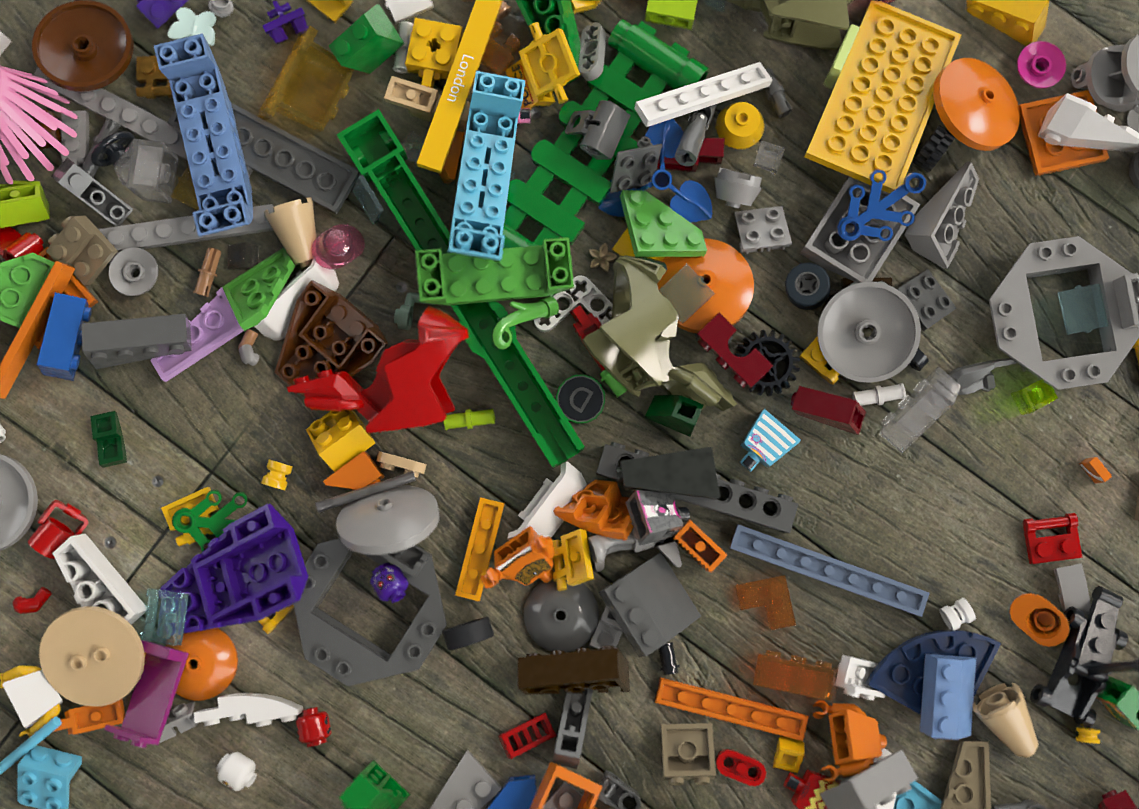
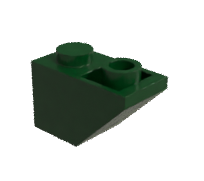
[645,395,704,437]

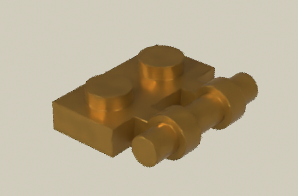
[136,56,173,99]

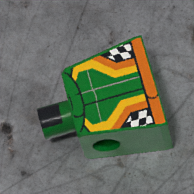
[1095,676,1139,731]

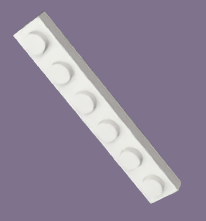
[634,62,772,127]

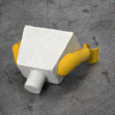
[0,665,63,737]

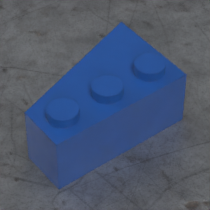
[37,292,92,381]

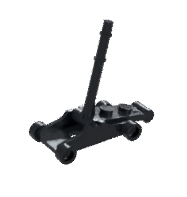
[1030,586,1139,728]

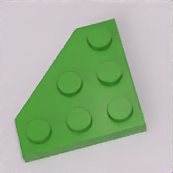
[620,190,707,257]
[222,248,295,331]
[0,253,55,328]

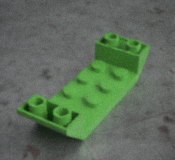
[415,237,574,306]

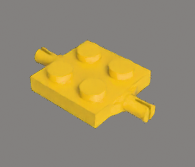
[518,22,580,104]

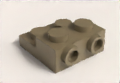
[46,216,118,286]
[661,723,716,786]

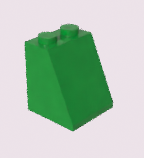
[329,4,405,74]

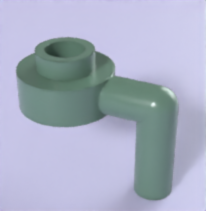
[394,292,435,330]

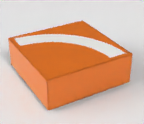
[1079,457,1112,483]

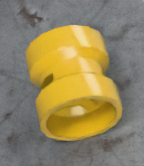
[261,460,293,490]

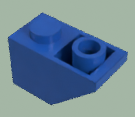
[487,774,537,809]

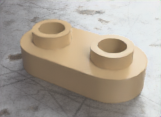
[376,451,427,478]

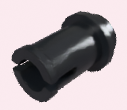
[659,642,680,675]

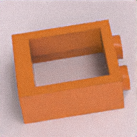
[530,762,603,809]

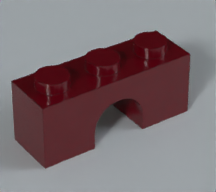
[697,312,773,389]

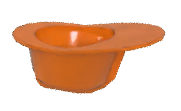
[1010,593,1070,647]

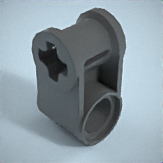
[598,770,641,809]

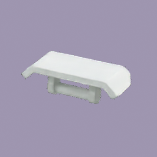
[254,255,339,341]
[508,462,587,541]

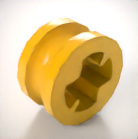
[1076,727,1100,744]

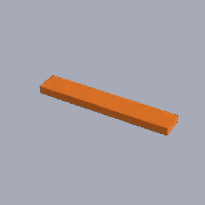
[0,261,76,399]
[654,677,809,741]

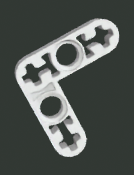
[534,276,613,332]

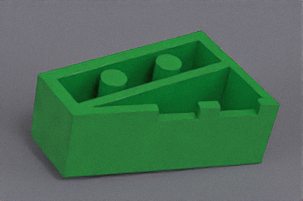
[339,760,411,809]

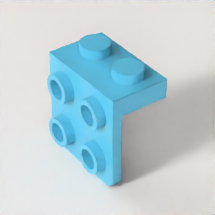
[17,745,82,809]

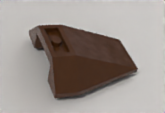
[274,280,388,398]

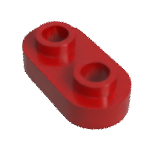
[716,749,766,786]

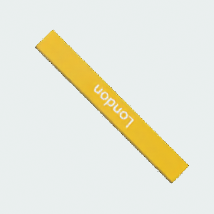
[417,0,503,174]

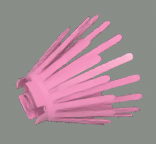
[0,66,78,184]

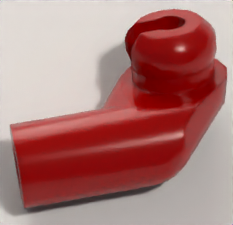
[12,587,52,614]

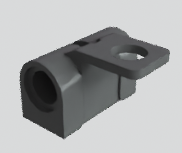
[565,100,631,160]

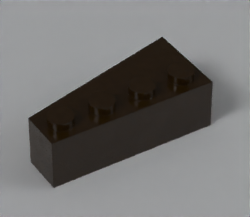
[518,645,630,695]

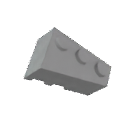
[820,750,918,809]

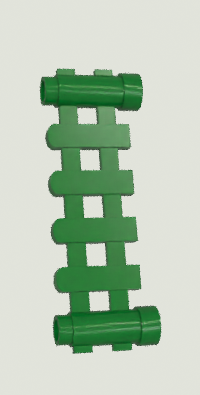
[502,19,710,297]

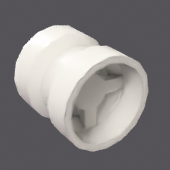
[939,598,976,631]

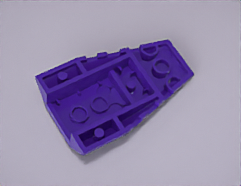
[160,504,308,635]

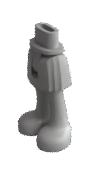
[588,527,664,572]

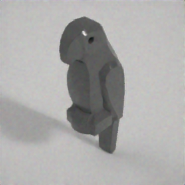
[929,358,1017,407]

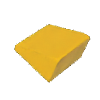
[773,736,805,773]

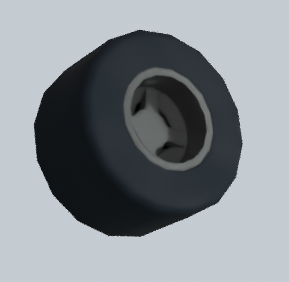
[785,263,830,310]

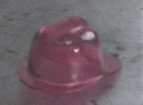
[312,224,365,269]

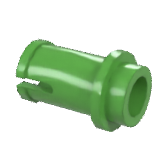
[599,369,627,398]

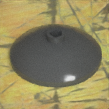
[524,578,599,652]

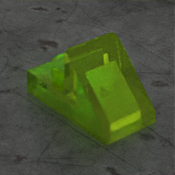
[1011,379,1058,415]

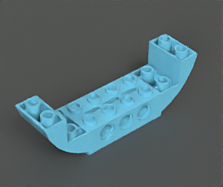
[448,71,525,261]

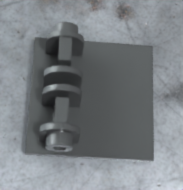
[610,137,662,193]
[897,269,957,331]

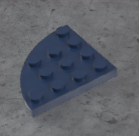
[865,630,1001,715]

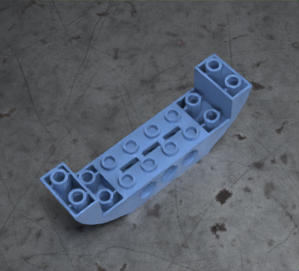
[154,33,253,237]

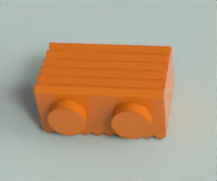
[672,520,727,572]

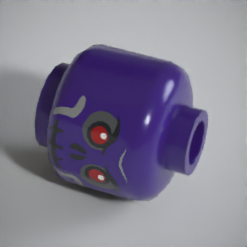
[370,563,409,603]

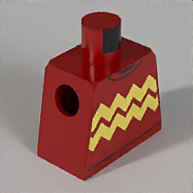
[783,769,842,809]

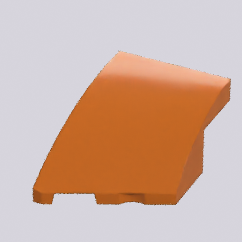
[553,480,633,541]

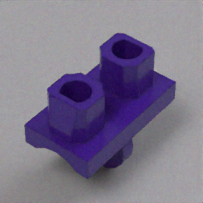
[262,0,308,44]

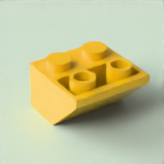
[306,410,376,472]

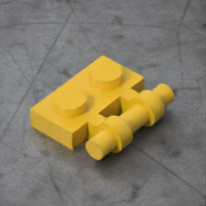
[161,487,219,547]
[552,529,594,591]

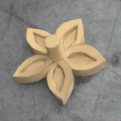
[589,243,617,272]

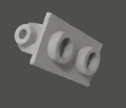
[159,701,198,743]

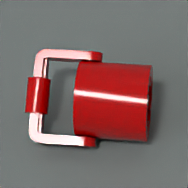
[27,500,88,560]

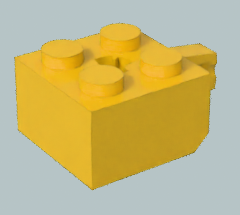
[405,18,464,88]

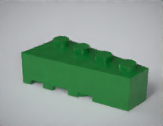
[515,0,581,84]

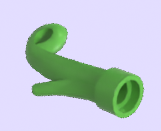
[492,296,559,349]

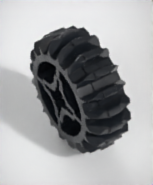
[734,330,800,397]

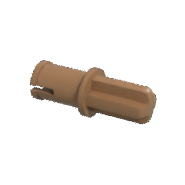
[193,248,221,297]

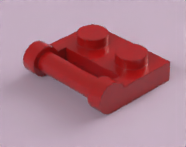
[1023,513,1083,564]

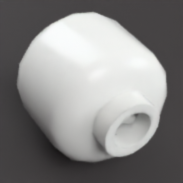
[216,752,257,791]

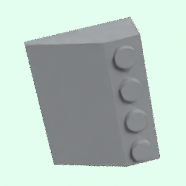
[800,177,920,283]

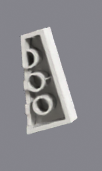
[53,534,149,625]

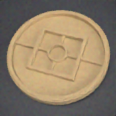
[39,606,145,706]

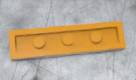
[455,497,505,602]

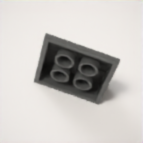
[598,552,701,657]

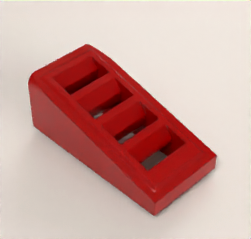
[498,712,556,759]

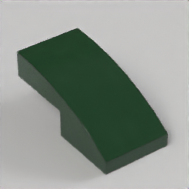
[90,411,127,468]

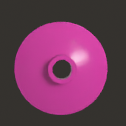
[1017,41,1066,89]

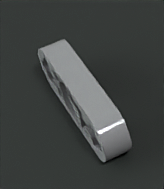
[578,22,606,81]

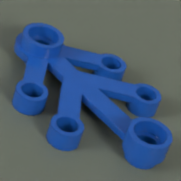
[837,169,926,241]

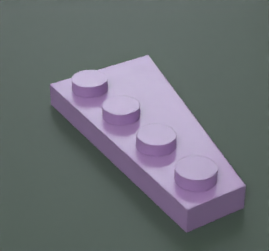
[150,287,244,382]

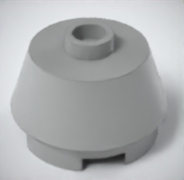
[714,168,762,208]

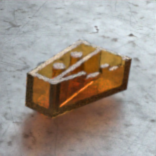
[753,650,838,701]

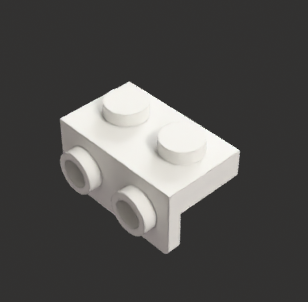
[835,655,885,700]

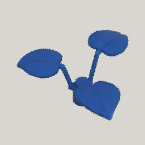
[598,118,712,223]

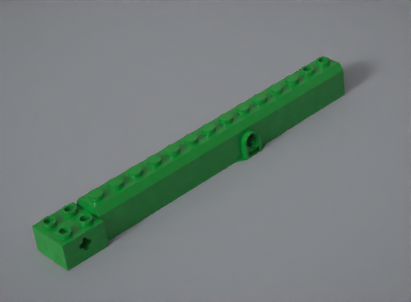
[336,109,585,469]

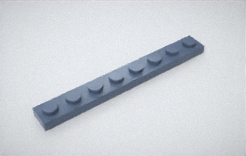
[729,524,929,617]

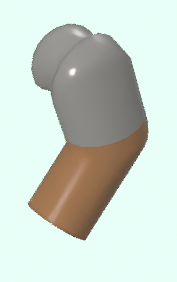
[238,329,259,366]

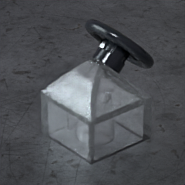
[91,131,179,204]

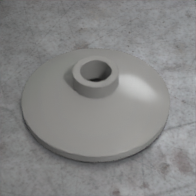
[109,247,158,296]

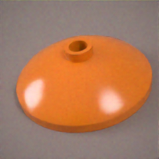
[166,628,238,701]

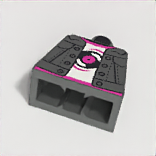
[626,490,690,545]

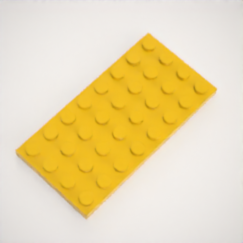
[804,0,961,193]

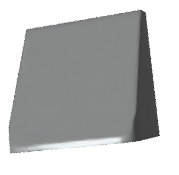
[656,542,682,568]

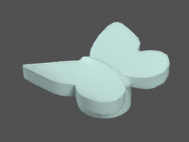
[168,8,216,46]

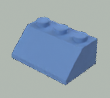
[920,654,976,739]

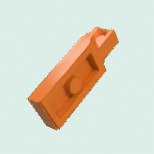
[53,699,125,735]

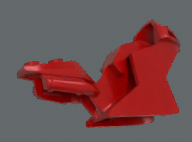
[287,306,469,433]

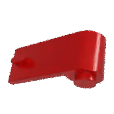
[0,227,44,261]

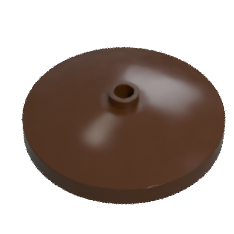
[32,0,134,92]

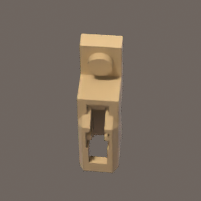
[384,76,470,133]

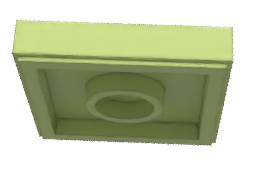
[824,24,860,89]

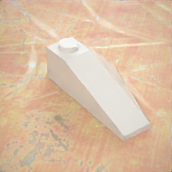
[1038,93,1139,152]

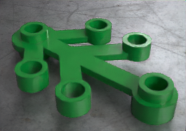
[172,489,248,552]

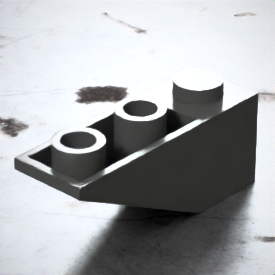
[51,158,133,226]

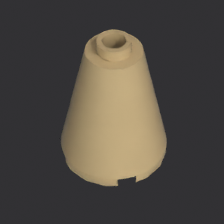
[264,197,318,268]
[973,683,1038,758]

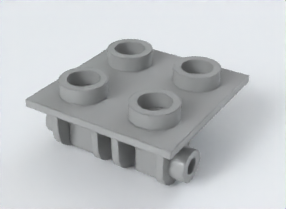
[734,206,792,254]

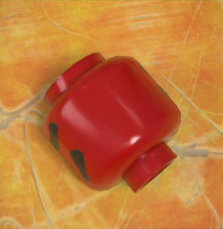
[296,707,331,747]

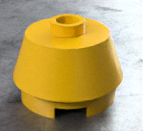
[716,102,764,149]

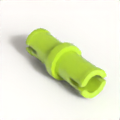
[444,408,495,430]

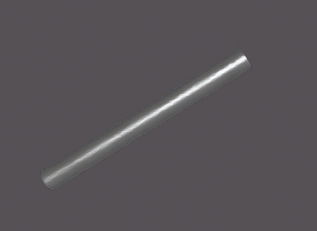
[315,471,416,513]

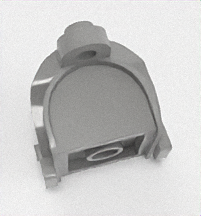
[1071,35,1139,114]

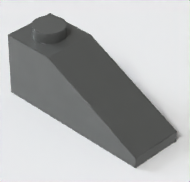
[552,688,593,769]

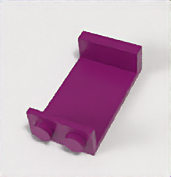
[104,640,189,748]

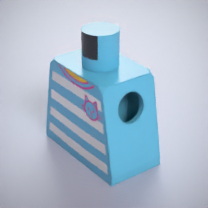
[740,409,801,472]

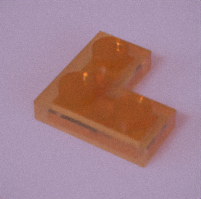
[735,575,796,630]

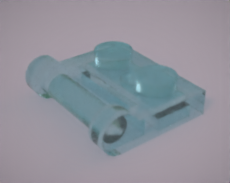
[140,588,189,646]

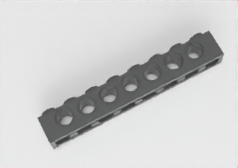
[596,442,798,533]

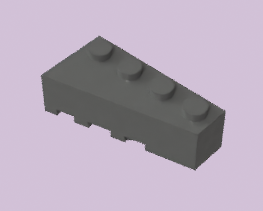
[82,314,192,369]

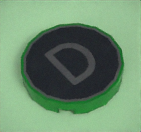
[556,375,605,424]

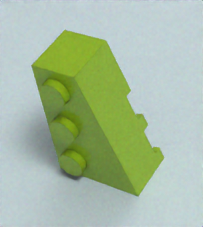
[0,181,50,228]

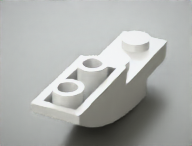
[194,693,303,727]

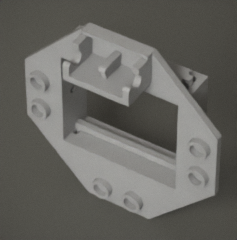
[989,236,1139,390]

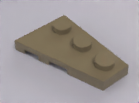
[940,740,991,809]

